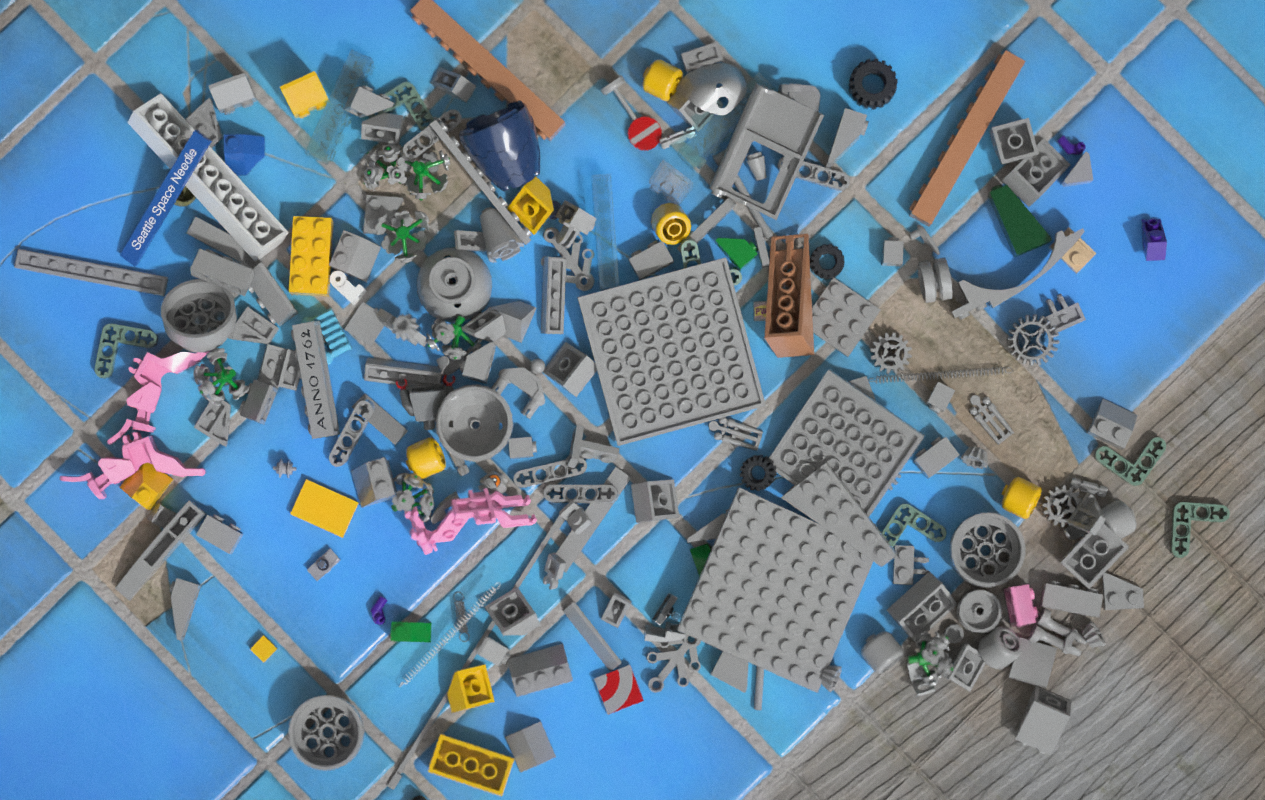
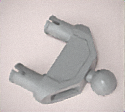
[491,358,545,419]

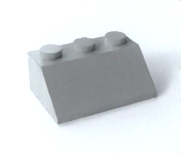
[249,262,298,326]
[887,572,957,643]
[508,644,573,697]

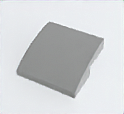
[257,344,300,391]
[1009,637,1057,688]

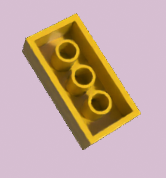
[289,216,334,297]
[428,734,515,796]

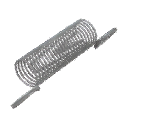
[454,592,470,642]

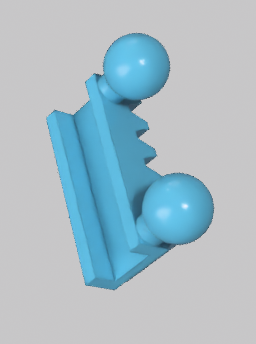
[300,308,353,365]

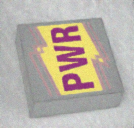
[753,301,767,321]

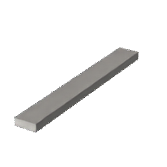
[14,249,168,296]

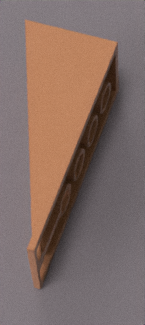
[764,234,814,358]

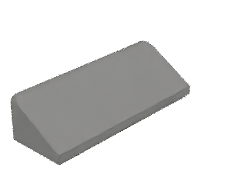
[352,394,408,445]

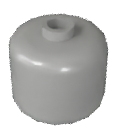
[1101,500,1137,539]
[979,626,1022,670]
[861,631,904,674]

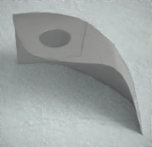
[676,63,747,115]

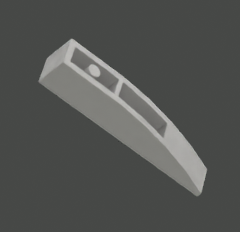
[115,500,207,601]

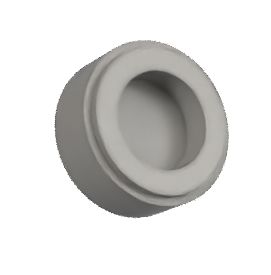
[944,624,964,644]

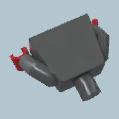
[396,375,455,430]

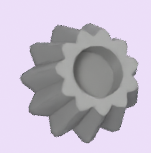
[391,314,419,341]
[961,446,988,469]
[1082,621,1106,647]
[821,666,842,692]

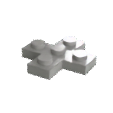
[377,309,427,347]

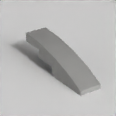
[186,217,264,269]

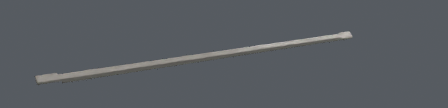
[388,515,565,790]

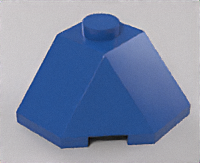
[224,134,265,176]

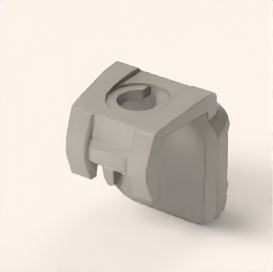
[778,84,820,111]

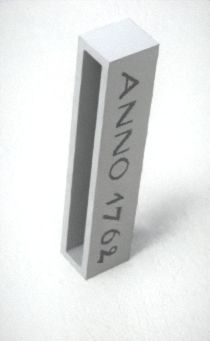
[291,321,340,439]

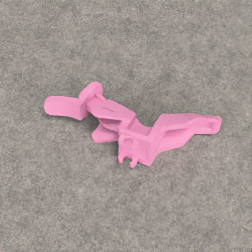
[107,351,211,445]
[59,431,206,499]

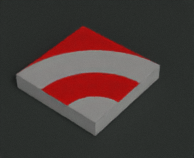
[594,665,644,715]

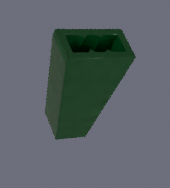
[988,184,1052,258]

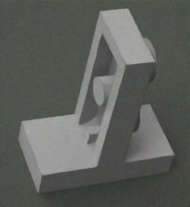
[567,425,619,468]

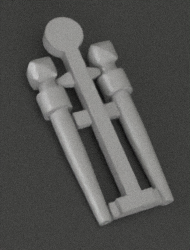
[969,395,1014,445]
[708,417,763,451]

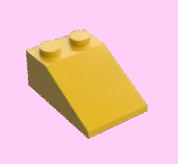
[280,71,330,118]

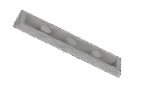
[541,257,566,334]
[364,358,442,386]
[564,602,621,671]

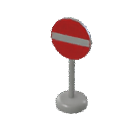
[600,76,662,150]

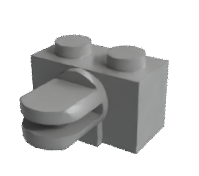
[555,200,597,248]

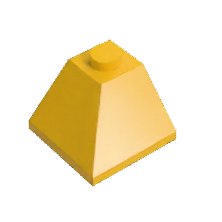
[507,177,554,235]
[119,463,174,510]
[447,665,495,713]

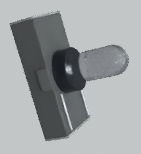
[652,593,682,625]

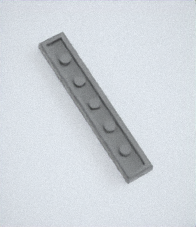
[556,467,631,573]

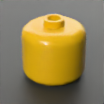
[643,59,683,101]
[651,203,691,245]
[406,437,446,479]
[1001,477,1042,519]

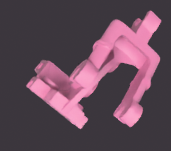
[404,488,537,555]

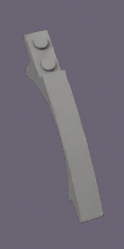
[951,228,1085,320]

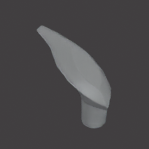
[909,224,940,255]

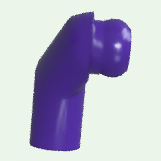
[1057,136,1086,155]
[370,596,388,625]

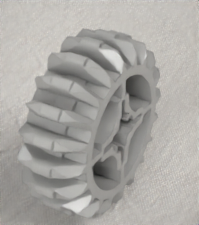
[1007,314,1060,366]

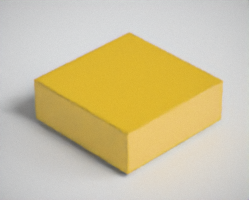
[250,635,278,663]

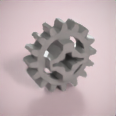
[870,332,912,374]
[1041,485,1083,527]

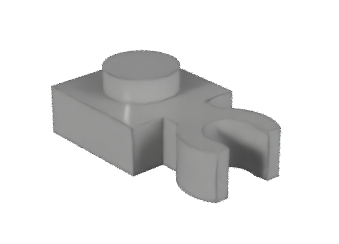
[543,553,566,590]

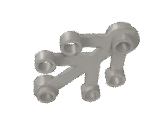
[541,228,595,291]
[647,634,701,693]

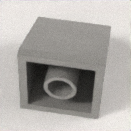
[351,458,397,508]
[1015,686,1071,755]

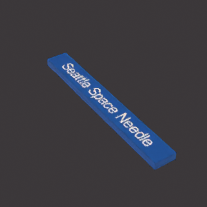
[120,130,212,266]

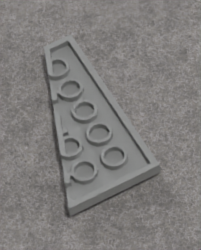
[781,463,898,567]

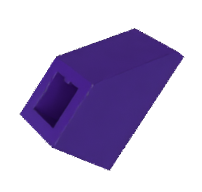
[1141,218,1167,261]

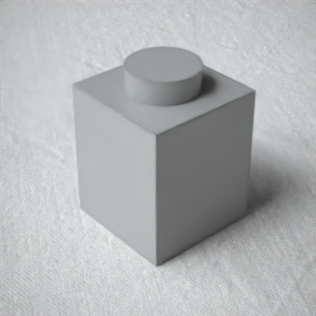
[882,237,904,267]
[926,382,955,413]
[509,437,537,459]

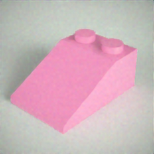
[1004,584,1038,627]

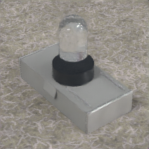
[307,549,341,581]

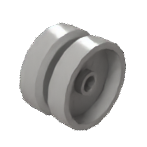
[917,258,952,303]
[956,590,1002,633]

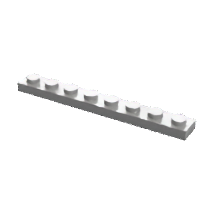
[430,120,532,245]

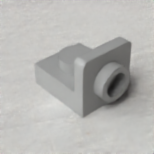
[559,501,592,535]

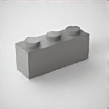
[190,249,254,296]
[1040,580,1103,618]

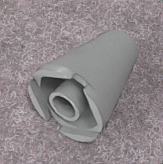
[480,207,524,263]

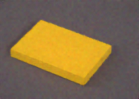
[290,479,359,538]

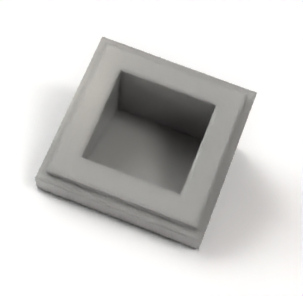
[147,503,177,528]

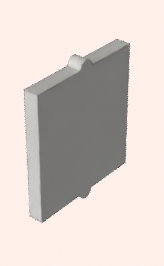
[344,302,384,347]

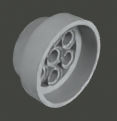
[161,279,237,353]
[949,513,1025,587]
[289,695,364,770]

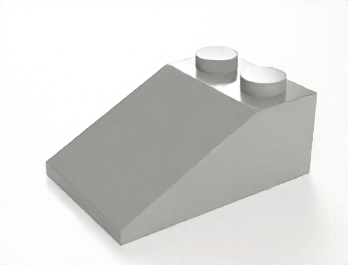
[826,108,869,169]
[1002,138,1070,207]
[1060,523,1129,589]

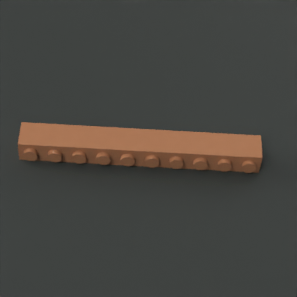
[410,0,565,141]
[909,50,1025,227]

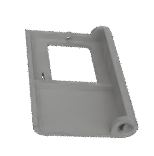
[709,83,824,220]

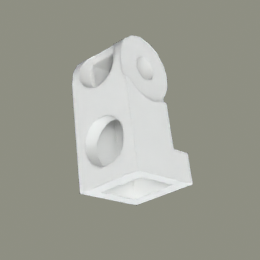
[330,271,367,305]

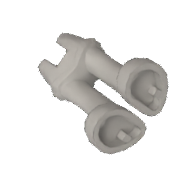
[1028,608,1087,656]

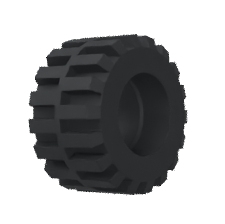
[848,58,898,110]

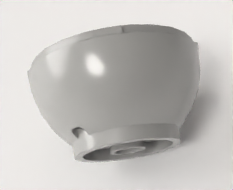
[416,247,492,323]
[436,384,513,462]

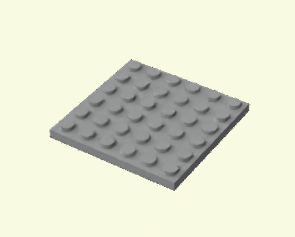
[768,369,925,517]

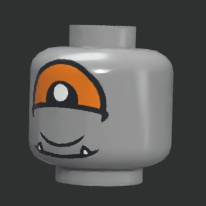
[478,471,508,495]

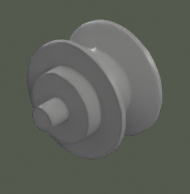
[273,459,297,478]

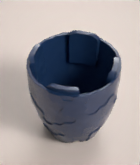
[459,100,540,191]

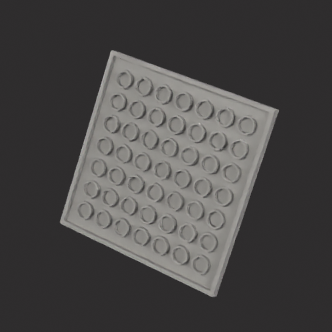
[577,258,766,446]
[677,488,873,693]

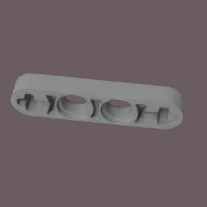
[401,110,462,161]
[778,157,850,191]
[677,198,737,253]
[329,399,375,467]
[514,457,587,488]
[543,485,619,503]

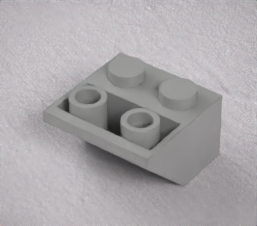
[343,85,394,118]

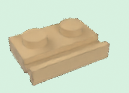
[1049,227,1097,274]

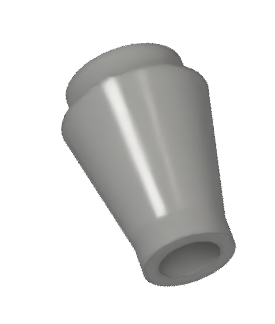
[746,152,767,181]

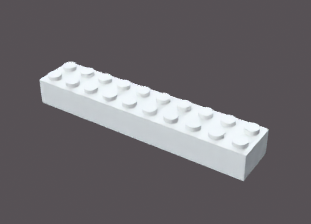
[128,93,289,262]

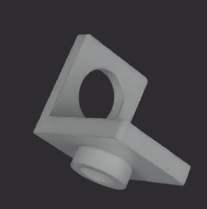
[907,663,935,696]

